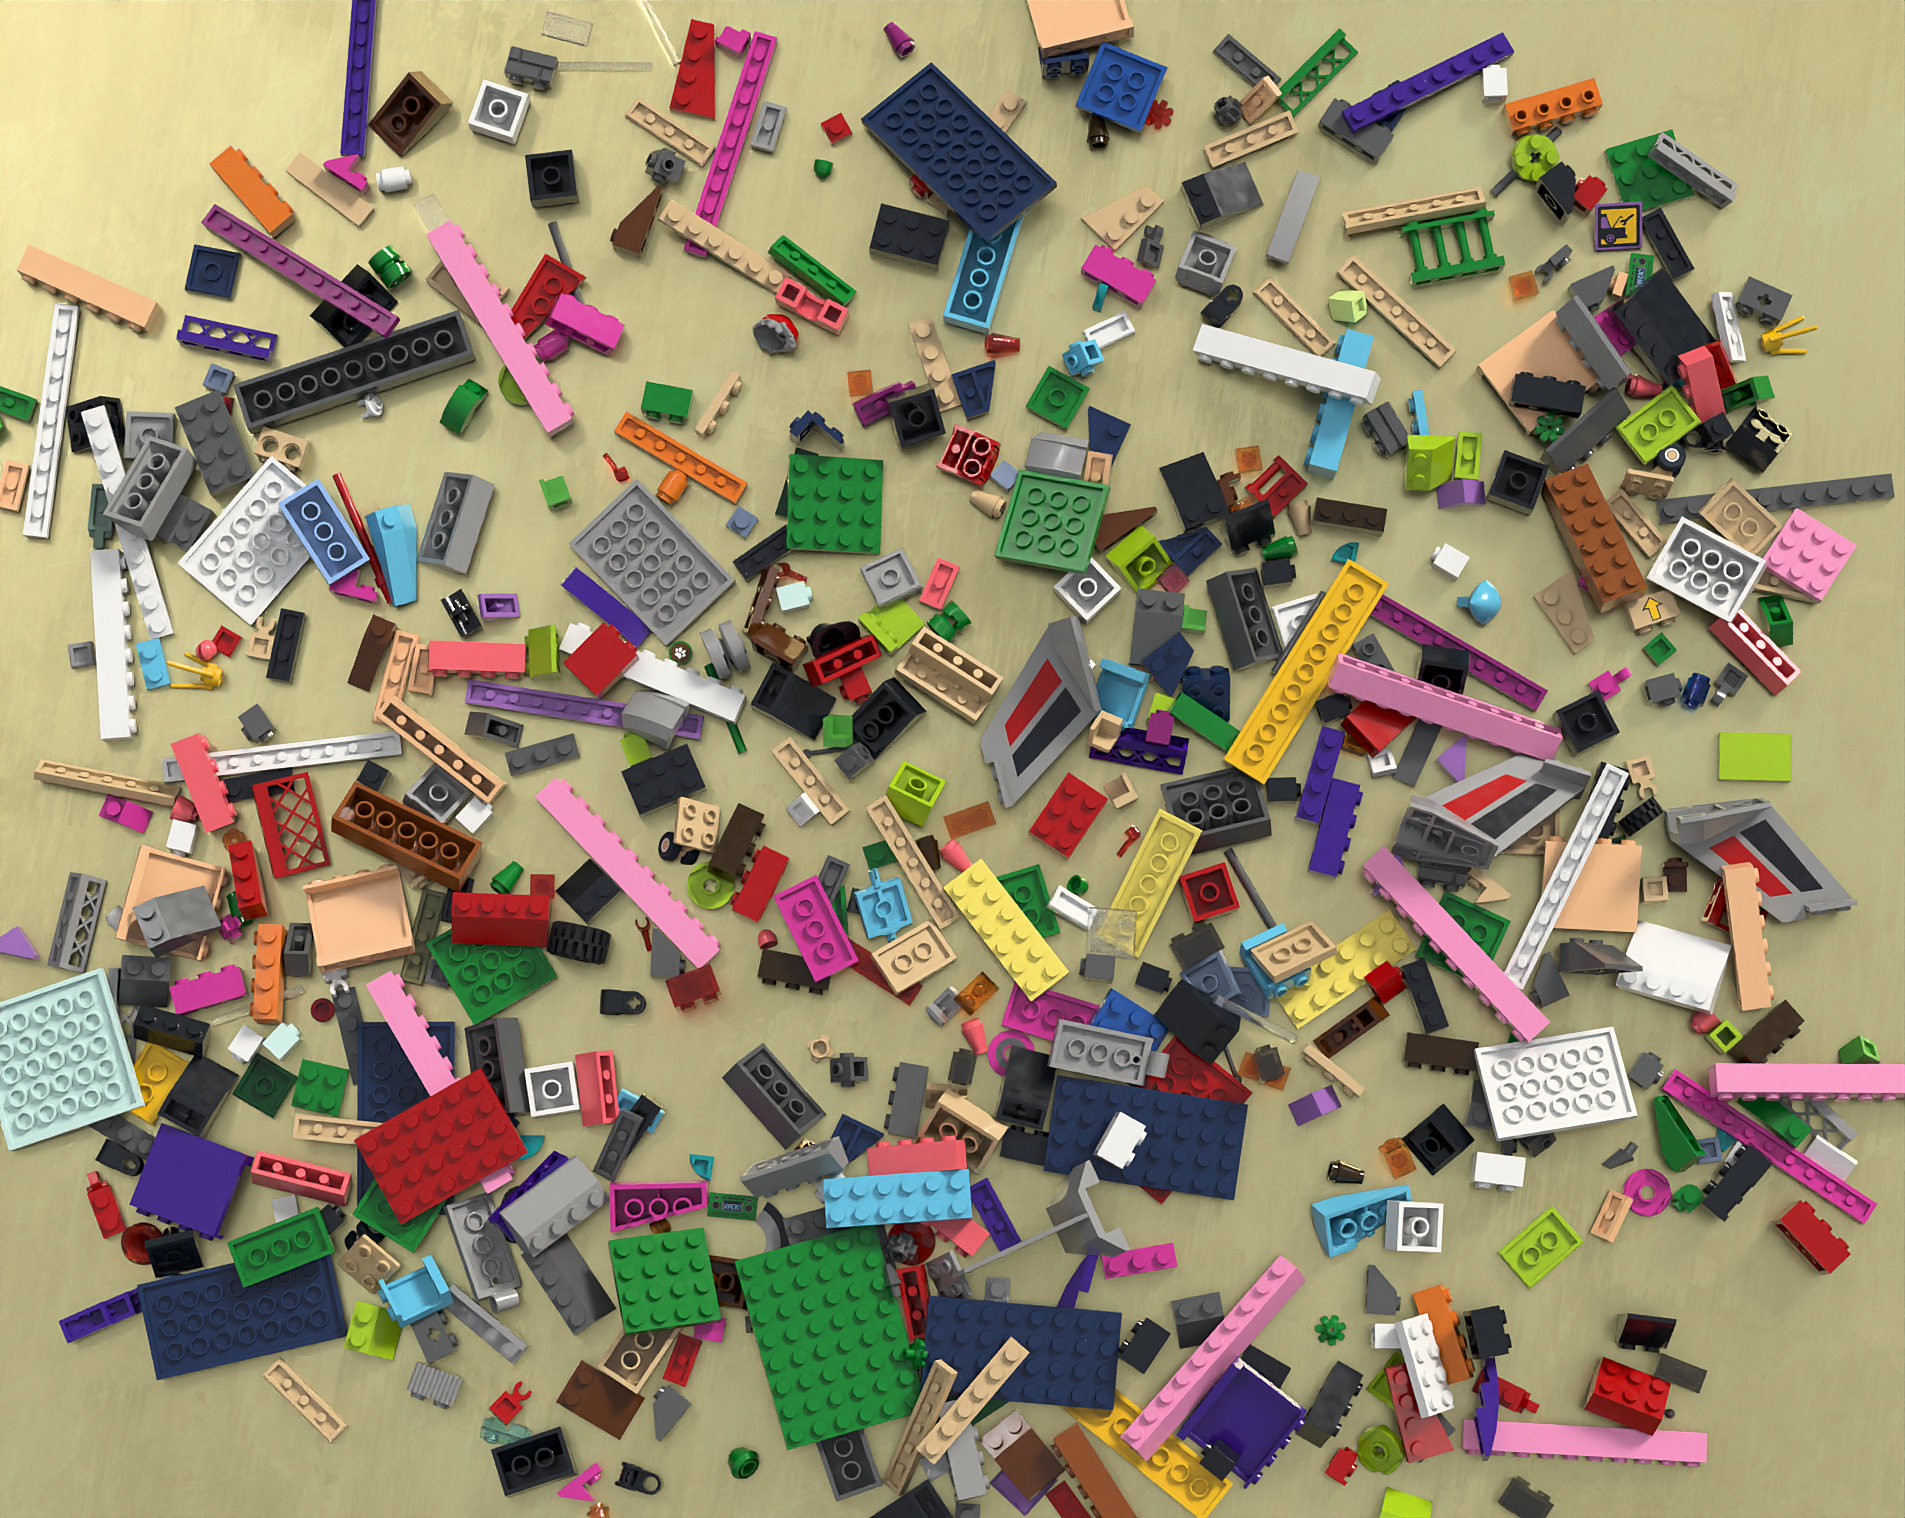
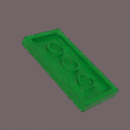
[227,1207,335,1288]

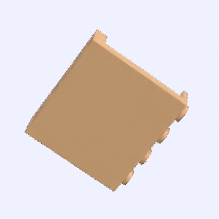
[1026,0,1134,59]
[1476,310,1601,436]
[1542,836,1642,932]
[115,845,228,961]
[303,864,416,973]

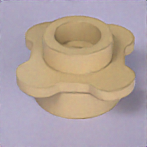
[806,1035,834,1062]

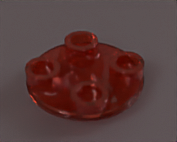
[887,1222,936,1266]

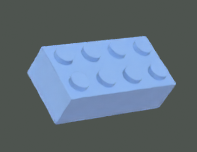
[277,478,370,585]

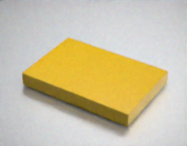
[129,1042,189,1126]

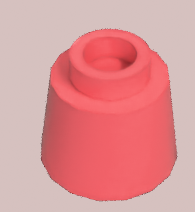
[169,795,198,823]
[1690,1011,1721,1035]

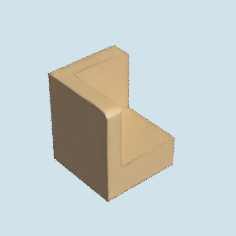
[1087,710,1123,753]
[1104,773,1138,811]
[1639,876,1668,905]

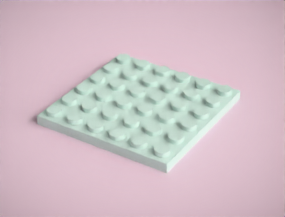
[0,968,145,1151]

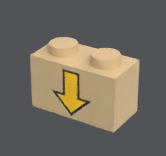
[1623,589,1680,634]

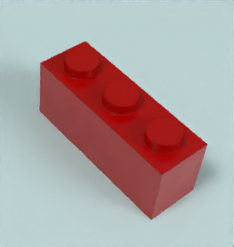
[802,634,882,686]
[228,840,268,921]
[730,845,790,924]
[896,1264,931,1342]

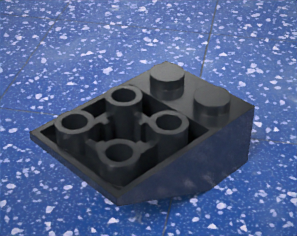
[750,662,837,741]
[994,1045,1056,1130]
[157,1056,239,1138]
[870,1479,954,1518]

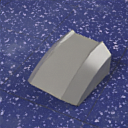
[1175,231,1237,296]
[1025,432,1089,480]
[621,690,690,750]
[402,762,473,824]

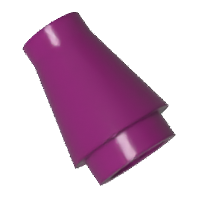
[883,22,915,57]

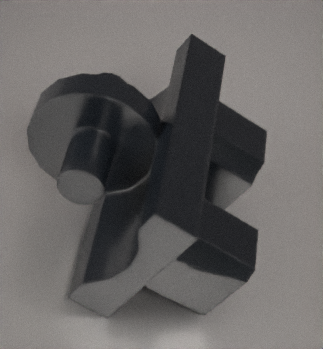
[441,589,482,638]

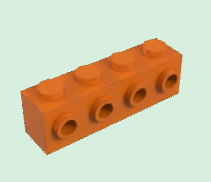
[1502,78,1603,137]
[209,146,295,238]
[250,924,287,1025]
[1413,1284,1475,1385]

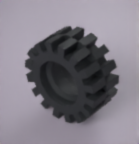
[1618,796,1664,837]

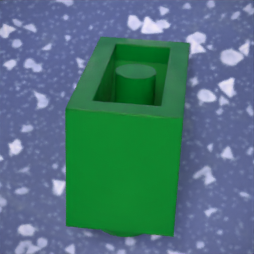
[1721,376,1775,414]
[1758,595,1793,648]

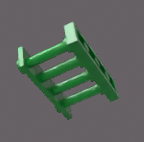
[1400,208,1505,287]

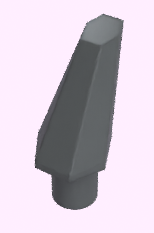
[1602,1141,1638,1169]
[884,1263,902,1298]

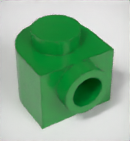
[1671,1184,1702,1214]

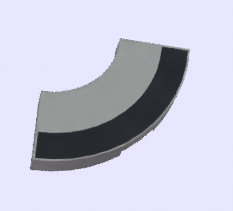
[755,1201,789,1253]

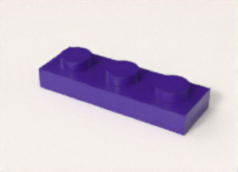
[970,1178,1022,1252]

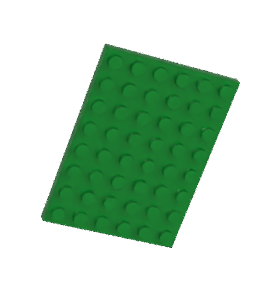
[734,1226,920,1451]

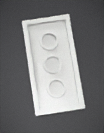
[1394,1313,1454,1418]

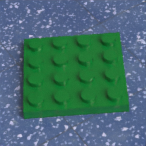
[785,454,883,555]
[994,469,1111,575]
[426,928,558,1026]
[608,1227,721,1336]

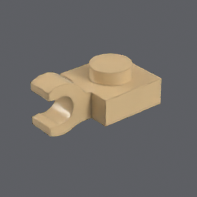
[925,1083,968,1108]

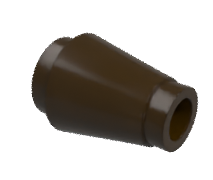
[1087,114,1110,149]
[915,834,941,870]
[1327,1160,1365,1184]

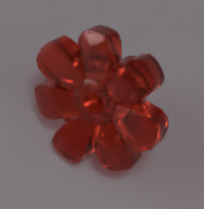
[1146,100,1174,129]

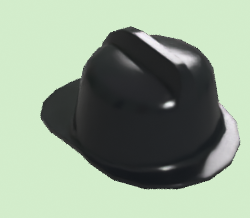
[806,621,860,658]

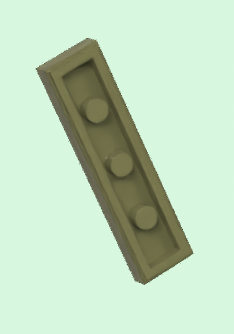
[400,888,446,987]

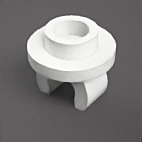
[357,393,383,418]

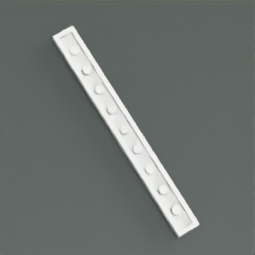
[23,304,80,539]
[81,405,174,640]
[162,731,403,783]
[1504,763,1629,990]

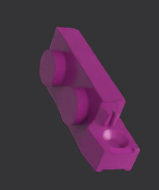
[852,380,916,426]

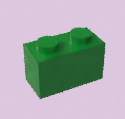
[641,381,694,424]

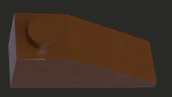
[610,186,663,259]
[1094,506,1158,555]
[347,614,398,693]
[1313,996,1390,1059]

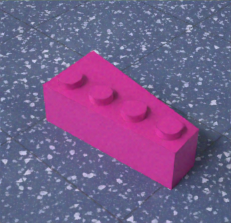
[609,1180,708,1233]

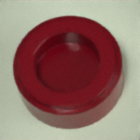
[311,998,335,1023]

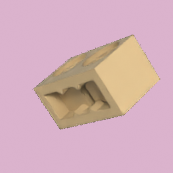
[254,426,311,473]

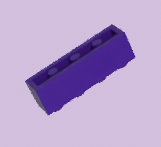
[1294,726,1345,827]
[1307,778,1363,880]

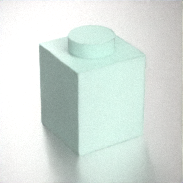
[776,581,813,614]
[262,1022,302,1061]

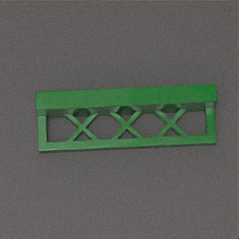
[1275,28,1358,118]

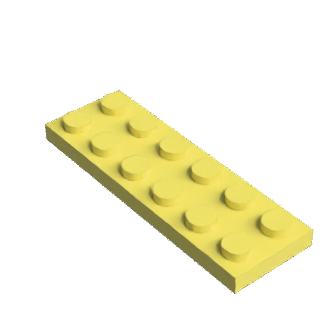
[1096,809,1202,958]
[943,859,1069,1002]
[1275,910,1417,1029]

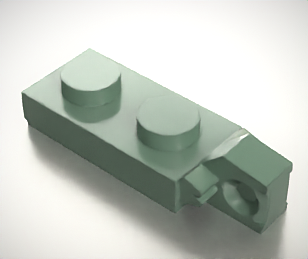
[88,484,114,550]

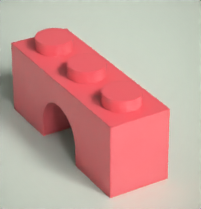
[775,277,849,335]

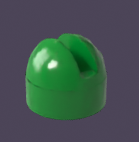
[814,159,833,178]
[1067,875,1089,895]

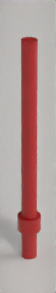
[332,473,392,604]

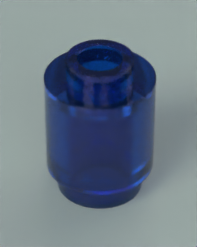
[1681,673,1711,710]

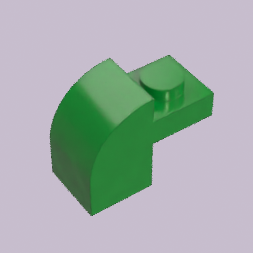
[439,378,489,435]

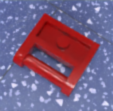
[1244,455,1308,518]

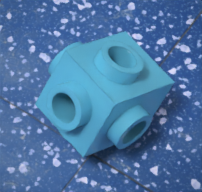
[1062,339,1105,377]

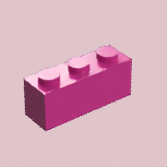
[1081,244,1156,308]
[545,293,625,356]
[169,964,249,1016]
[1101,1243,1177,1280]

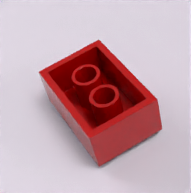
[1028,772,1108,861]
[1772,1200,1851,1275]
[1584,1357,1671,1436]

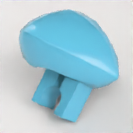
[1457,580,1502,625]

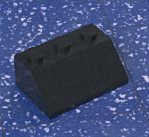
[310,264,398,348]
[491,1426,578,1498]

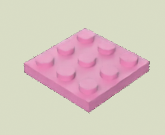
[1763,508,1857,603]

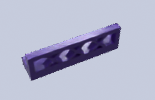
[176,315,278,363]
[1089,727,1189,775]
[487,1151,569,1242]

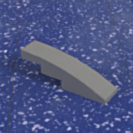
[1266,169,1321,265]

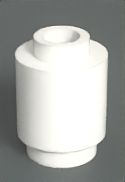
[376,166,412,193]

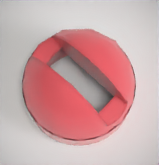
[195,640,217,661]
[757,930,778,949]

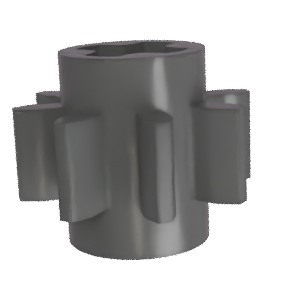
[1213,95,1243,126]
[886,1233,918,1263]

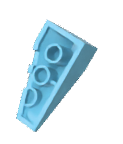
[365,504,417,607]
[1311,1185,1412,1258]

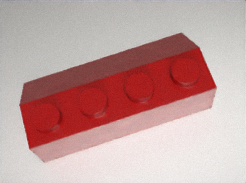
[452,892,550,947]

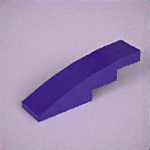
[560,567,651,647]
[1056,1255,1098,1308]
[59,1288,143,1343]
[1473,1357,1499,1462]

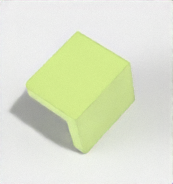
[1328,289,1368,323]

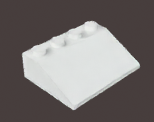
[1647,517,1767,623]
[1616,920,1732,1015]

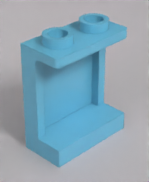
[1092,658,1151,731]
[1239,923,1311,999]
[377,1255,454,1328]

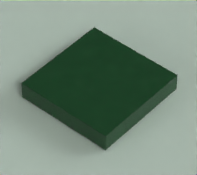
[232,1053,298,1119]

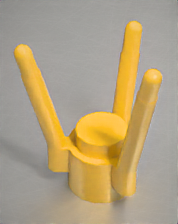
[1761,316,1818,356]
[166,652,223,690]

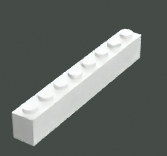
[1193,324,1381,406]
[90,548,137,742]
[559,622,747,725]

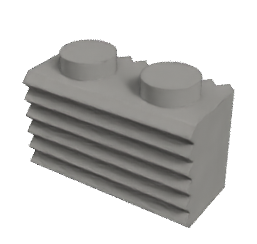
[407,1362,464,1409]

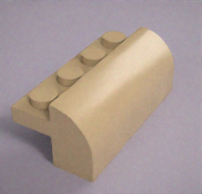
[895,627,1004,724]

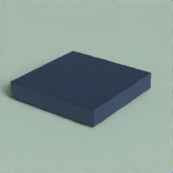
[184,244,241,300]

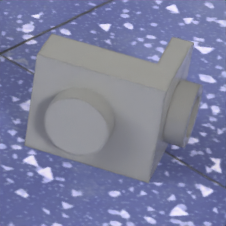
[925,985,968,1026]

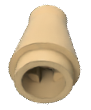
[969,490,1007,518]
[1287,500,1312,536]

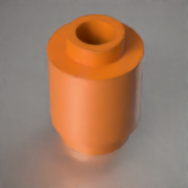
[655,469,689,506]

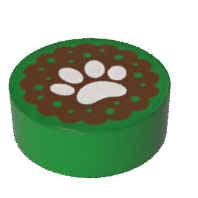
[668,641,693,666]

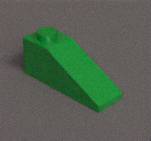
[1653,1095,1707,1172]
[1736,1097,1812,1148]

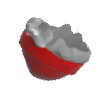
[753,314,799,354]

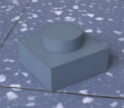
[203,363,235,395]
[726,506,759,539]
[1697,1137,1723,1165]

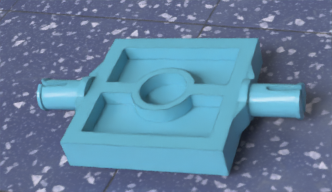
[854,868,913,943]

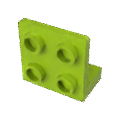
[858,599,925,656]

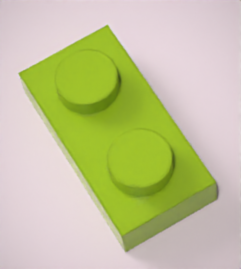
[1454,431,1483,481]

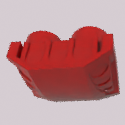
[936,424,1001,487]

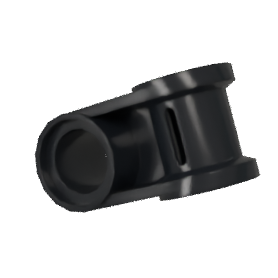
[1200,284,1243,328]
[1679,427,1726,453]
[599,989,647,1015]
[95,1138,144,1177]
[614,1461,664,1495]

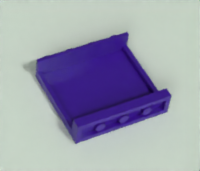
[129,1123,254,1241]
[1176,1357,1307,1489]

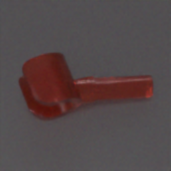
[603,453,629,482]
[776,562,808,582]
[1117,825,1141,857]
[635,917,652,951]

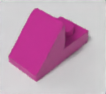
[323,154,370,196]
[329,569,380,605]
[99,794,153,834]
[557,1462,603,1502]

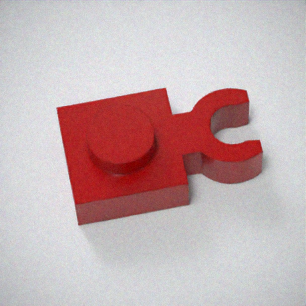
[488,1381,532,1426]

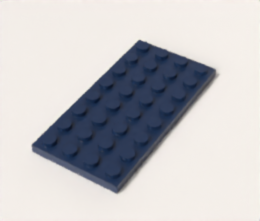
[861,62,1057,245]
[357,1021,455,1215]
[1043,1075,1248,1200]
[137,1254,348,1380]
[920,1295,1122,1410]

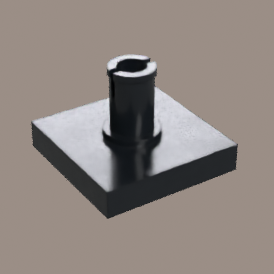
[145,1227,203,1278]
[1241,1344,1291,1389]

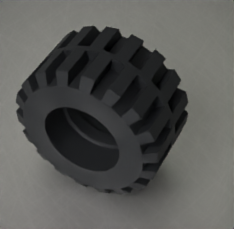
[546,921,611,965]

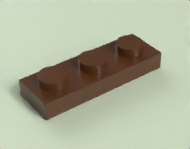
[742,564,780,636]

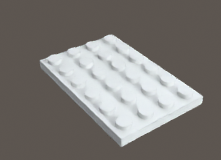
[178,455,344,626]
[1474,1027,1638,1142]

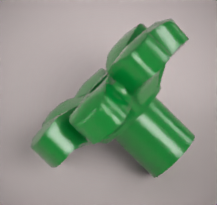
[1534,413,1565,443]
[1315,1315,1346,1346]
[902,1338,928,1369]

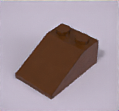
[368,71,453,156]
[750,623,808,673]
[709,1255,748,1312]
[556,1360,645,1440]
[979,1409,1066,1501]

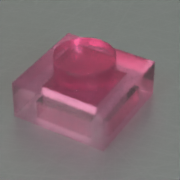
[1156,563,1190,593]

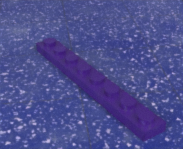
[340,0,377,157]
[1341,32,1515,133]

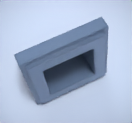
[989,460,1019,493]

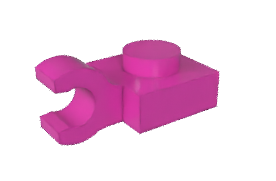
[1588,667,1632,701]
[218,914,242,944]

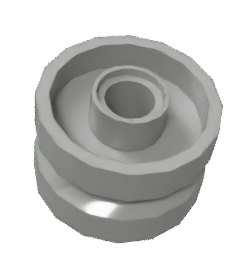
[700,620,751,680]

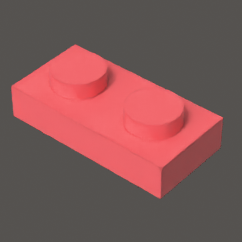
[919,557,960,611]

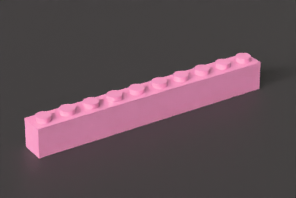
[426,220,574,437]
[1328,653,1563,762]
[535,778,721,971]
[1361,846,1550,1043]
[366,971,515,1194]
[1708,1063,1905,1102]
[1121,1255,1306,1462]
[1461,1419,1707,1467]

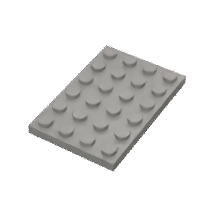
[569,479,735,646]

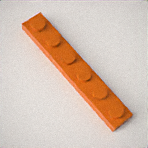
[614,411,748,505]

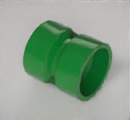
[368,245,412,290]
[926,600,971,643]

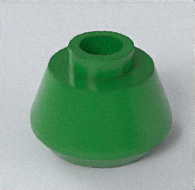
[728,1447,759,1479]

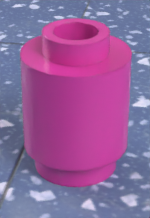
[534,330,570,362]

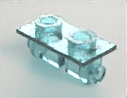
[480,1417,532,1445]

